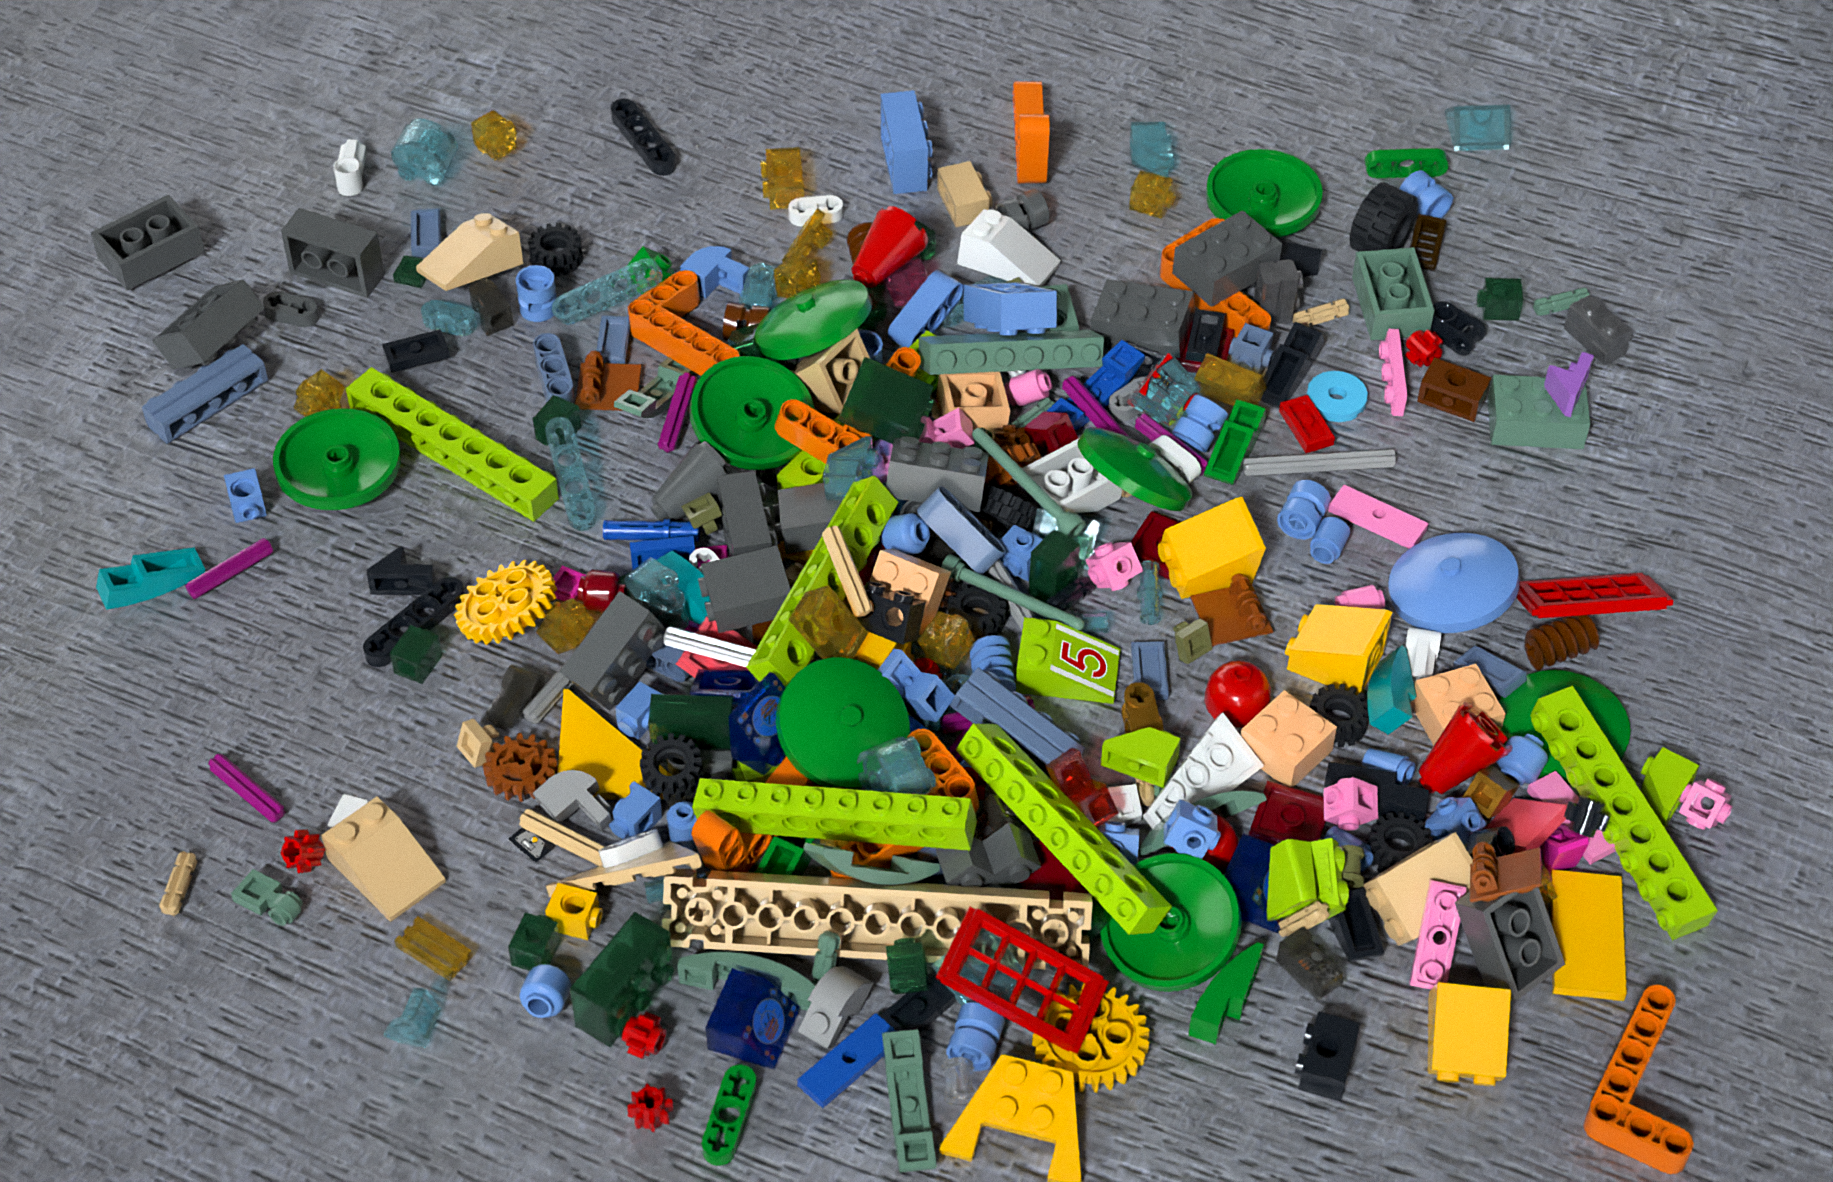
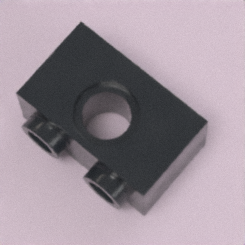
[1294,1011,1361,1102]

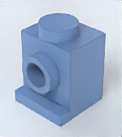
[615,681,668,740]
[609,781,662,839]

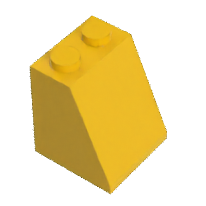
[1158,497,1266,599]
[1285,604,1393,695]
[1428,982,1511,1086]

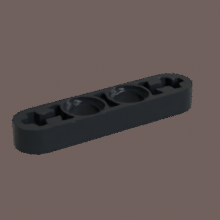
[611,98,676,176]
[363,577,465,667]

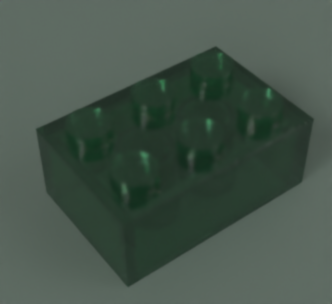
[570,912,674,1047]

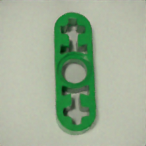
[1364,148,1449,178]
[702,1065,757,1166]

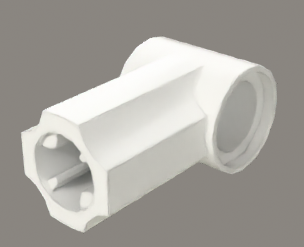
[334,140,367,196]
[1405,627,1441,686]

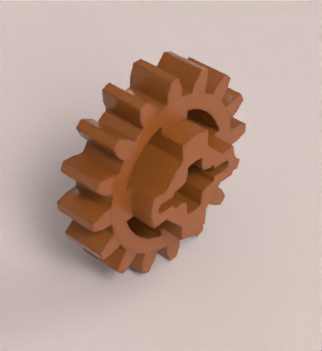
[983,442,1041,490]
[483,733,558,802]

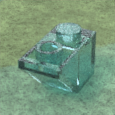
[1129,122,1174,182]
[823,436,879,500]

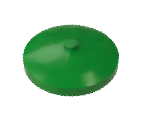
[1206,149,1323,237]
[755,279,872,360]
[689,356,814,470]
[273,408,401,510]
[1077,427,1192,511]
[776,657,910,790]
[1499,670,1630,785]
[1100,853,1242,992]

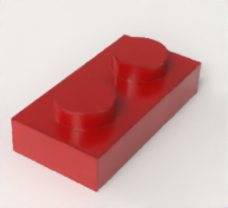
[1279,395,1335,453]

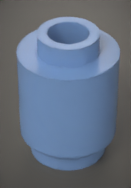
[1310,517,1350,564]
[667,801,697,850]

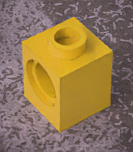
[545,883,603,941]

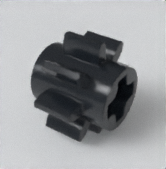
[1564,796,1610,838]

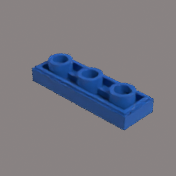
[797,1013,896,1109]

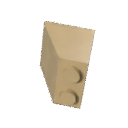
[791,329,878,415]
[1363,832,1472,946]

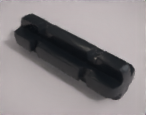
[1046,577,1093,611]

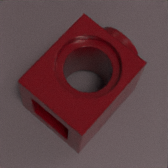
[1024,411,1078,455]

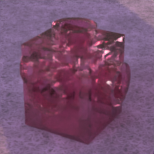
[884,259,928,306]

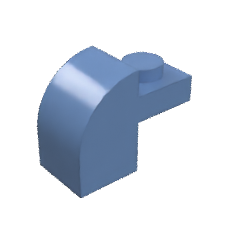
[680,246,750,299]
[878,648,955,722]

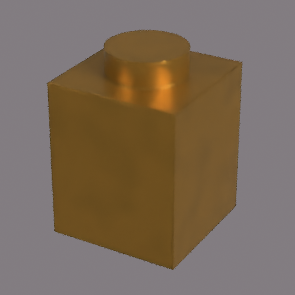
[1462,765,1520,818]

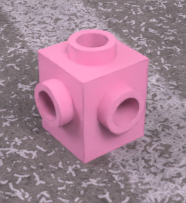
[1085,542,1143,591]
[1324,777,1378,831]
[1679,778,1733,830]

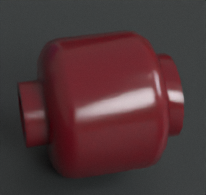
[578,569,627,612]

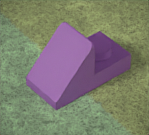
[1544,352,1594,418]

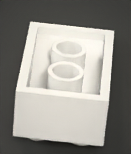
[957,209,1061,287]
[1012,439,1122,513]

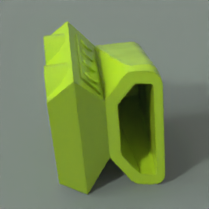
[1267,838,1349,925]

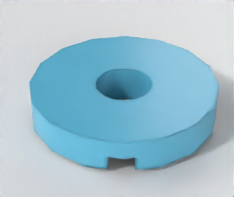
[1307,371,1368,422]

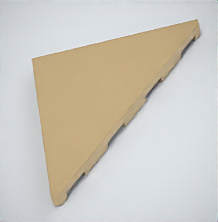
[545,841,702,897]

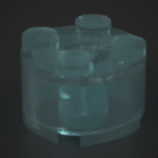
[391,118,458,186]
[857,736,936,795]

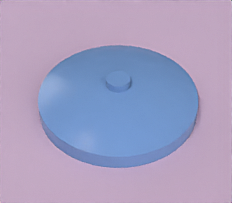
[1388,533,1520,633]

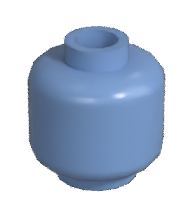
[880,513,930,555]
[1497,734,1548,786]
[519,964,571,1018]

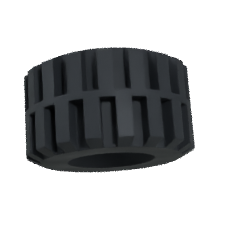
[1349,182,1418,252]

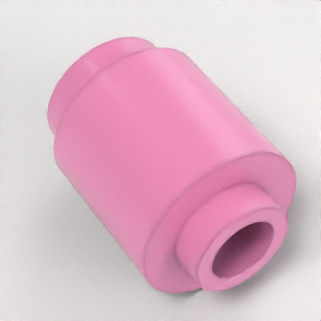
[1004,369,1052,407]
[1335,585,1385,609]

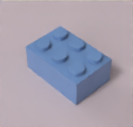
[881,90,933,194]
[964,282,1057,335]

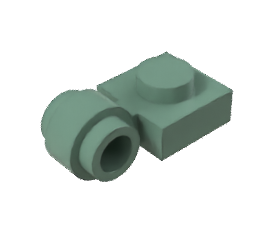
[231,869,303,926]

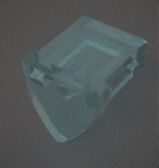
[383,988,441,1047]

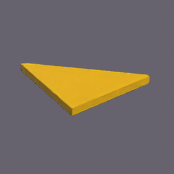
[557,689,688,800]

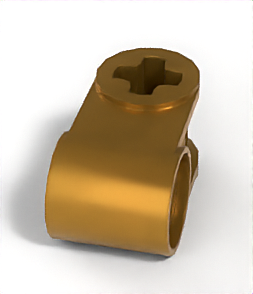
[1121,682,1164,734]

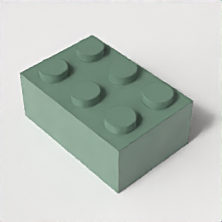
[1352,247,1434,340]
[1487,375,1590,449]

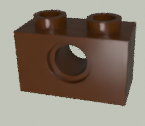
[1417,357,1492,422]

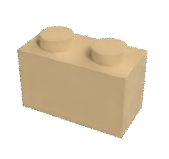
[937,161,993,227]

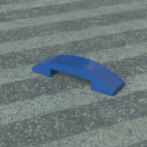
[1046,340,1145,431]

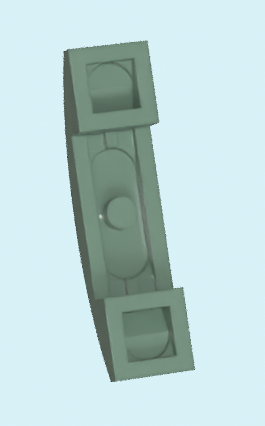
[614,357,696,418]
[1138,791,1267,857]
[804,842,940,885]
[677,952,815,1011]
[882,1029,937,1173]

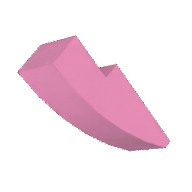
[874,407,975,456]

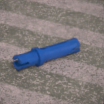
[603,519,700,542]

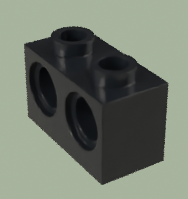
[845,581,926,644]

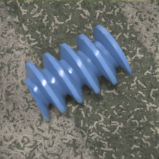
[970,635,1016,692]

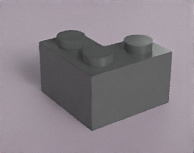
[935,823,1041,889]

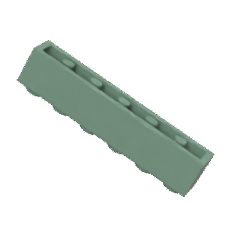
[918,329,1104,375]

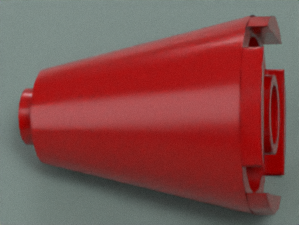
[851,206,929,288]
[1418,701,1513,794]

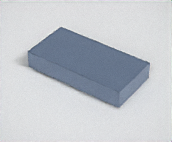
[411,208,441,258]
[596,316,631,364]
[1131,641,1169,700]
[1453,645,1527,698]

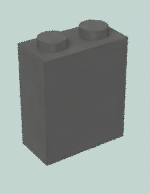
[773,478,853,554]
[698,545,791,633]

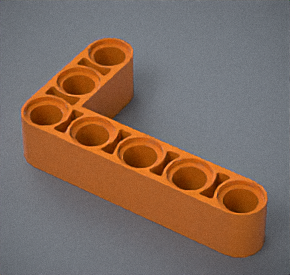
[1013,81,1050,184]
[1160,218,1271,337]
[628,270,740,376]
[775,347,921,472]
[830,729,979,879]
[691,756,819,873]
[1583,985,1694,1174]

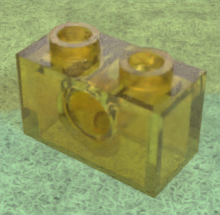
[760,147,804,210]
[789,585,868,659]

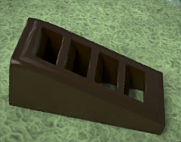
[1410,213,1447,271]

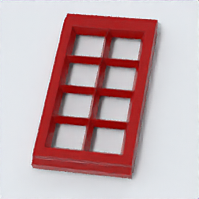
[1516,573,1673,619]
[935,906,1109,1054]

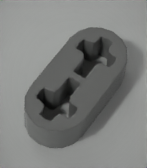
[263,291,319,328]

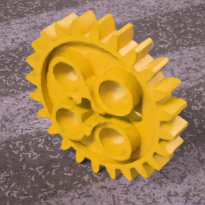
[454,560,557,645]
[1032,983,1150,1093]

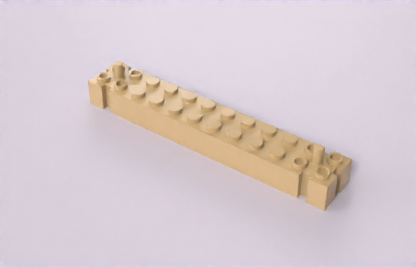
[661,868,1092,970]

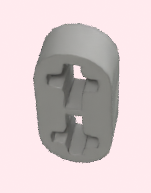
[1108,376,1153,421]

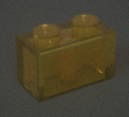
[1194,353,1266,406]

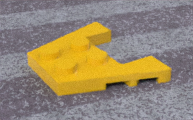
[939,1054,1081,1182]

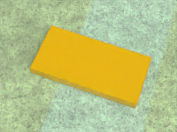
[1550,869,1627,1001]

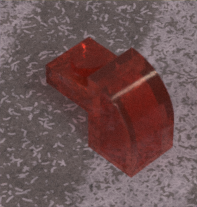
[1045,748,1118,828]

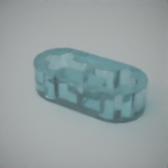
[421,300,477,336]

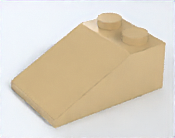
[416,213,523,291]
[321,796,446,922]

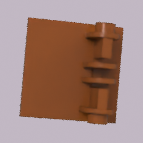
[575,351,641,411]
[1190,573,1273,646]
[1470,842,1542,903]

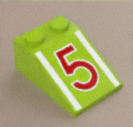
[1015,617,1120,704]

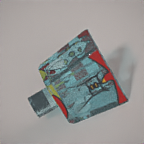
[1126,351,1201,427]

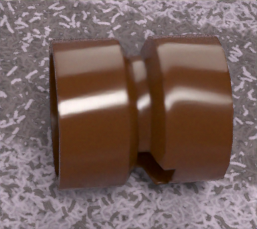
[723,302,771,345]

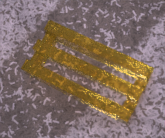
[394,916,473,981]

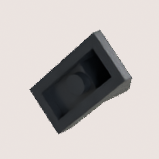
[367,546,436,595]

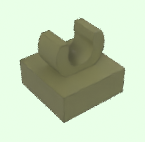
[681,492,722,535]
[1173,618,1212,664]

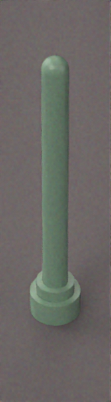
[972,428,1086,541]
[941,554,1085,631]

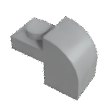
[533,770,612,831]
[798,966,873,1049]

